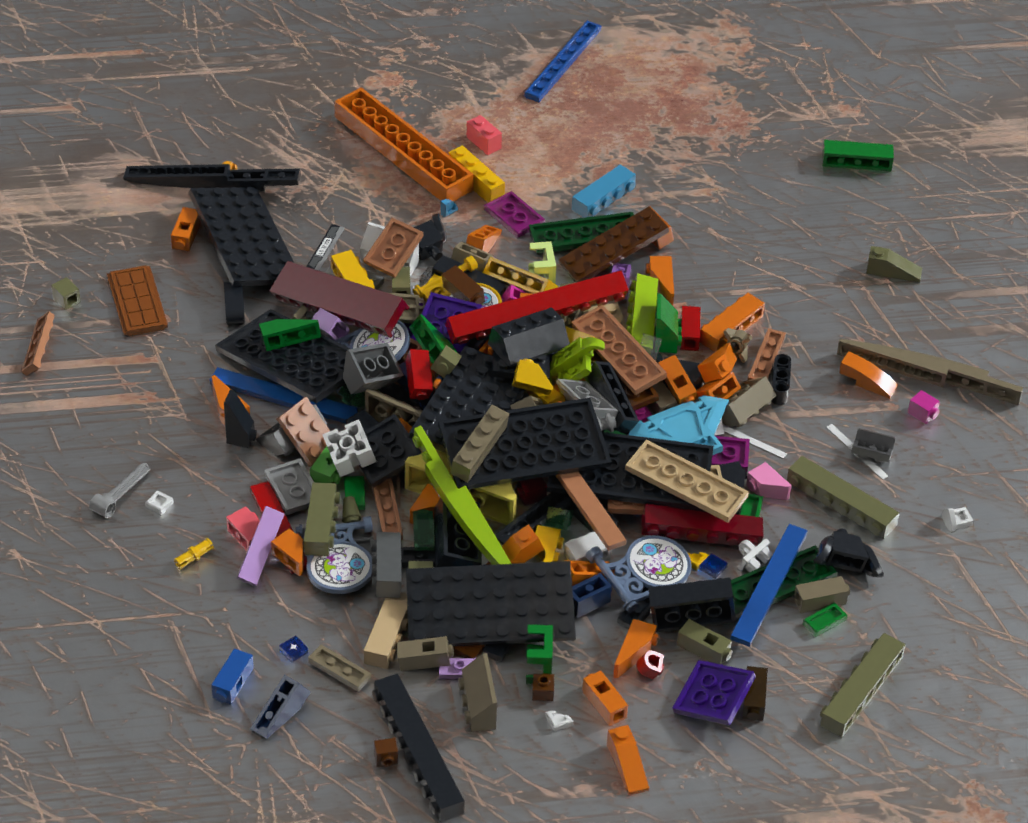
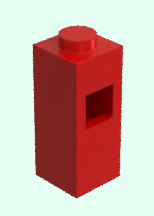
[680,306,701,351]
[405,349,433,400]

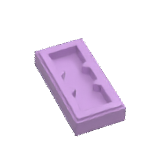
[439,658,476,679]

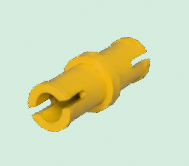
[173,538,214,570]

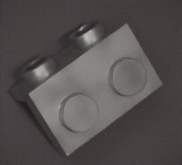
[851,428,896,463]

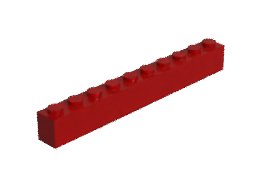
[445,270,629,345]

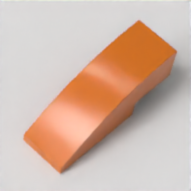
[839,351,898,399]

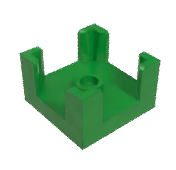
[526,624,553,684]

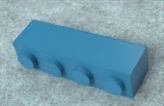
[572,164,636,218]

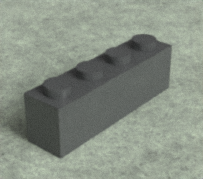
[372,532,402,598]

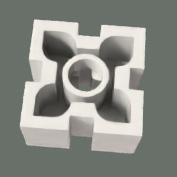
[323,420,377,477]

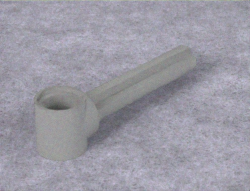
[89,463,150,518]

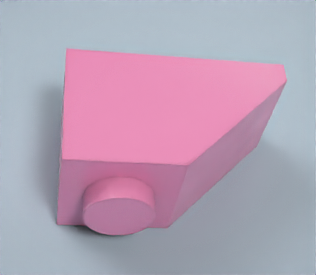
[746,462,792,500]

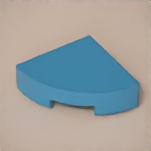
[440,199,458,217]

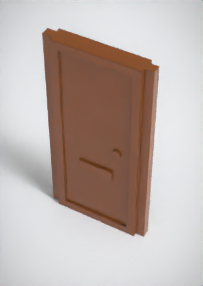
[107,265,168,336]

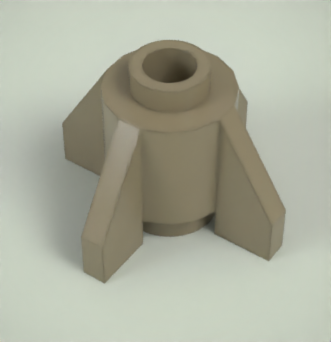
[723,328,752,363]

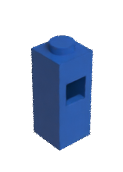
[211,648,254,704]

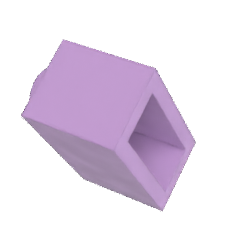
[312,308,350,341]

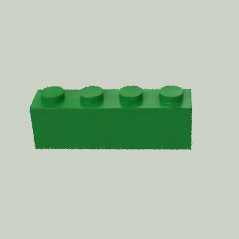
[822,140,894,171]

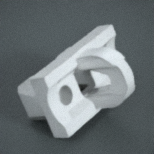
[737,539,773,572]

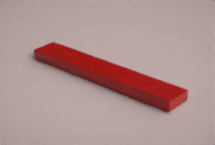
[250,481,307,574]

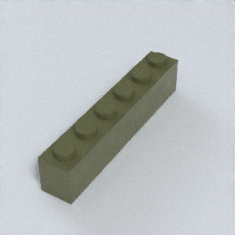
[787,456,899,539]
[820,633,906,738]

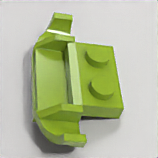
[550,337,605,384]

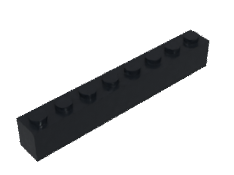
[372,673,465,822]

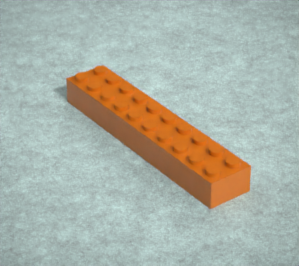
[334,87,474,201]

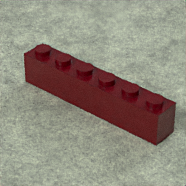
[642,504,764,547]

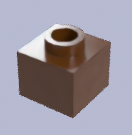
[532,673,554,701]
[374,738,398,767]

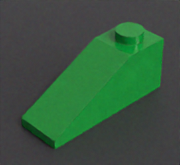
[409,314,457,364]
[259,319,321,351]

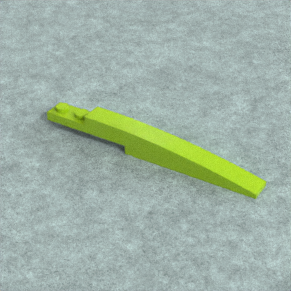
[412,426,512,565]

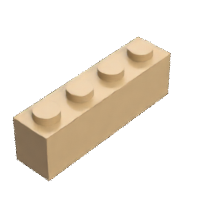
[364,592,408,669]

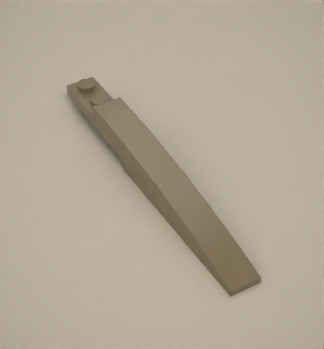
[837,339,1024,405]

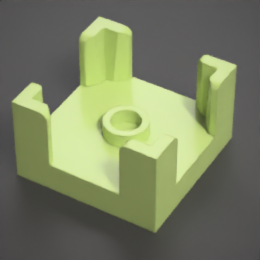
[528,241,556,283]

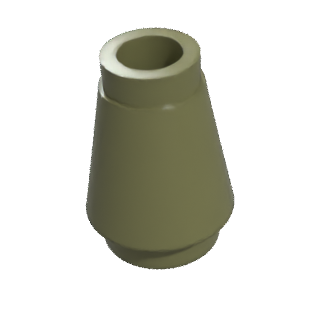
[342,496,362,523]

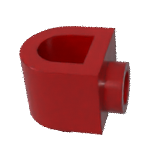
[636,651,664,679]

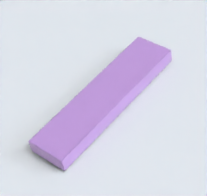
[236,506,284,586]

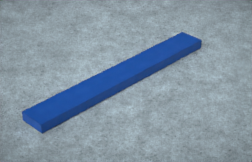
[524,21,601,103]
[210,367,358,424]
[730,524,808,647]

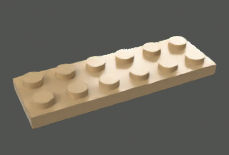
[625,440,749,522]

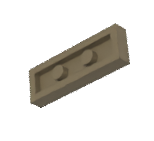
[308,644,371,692]

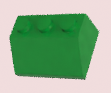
[654,293,682,353]

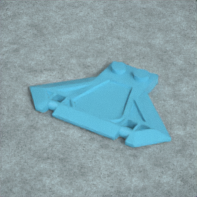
[629,395,729,455]

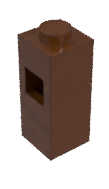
[441,265,485,304]

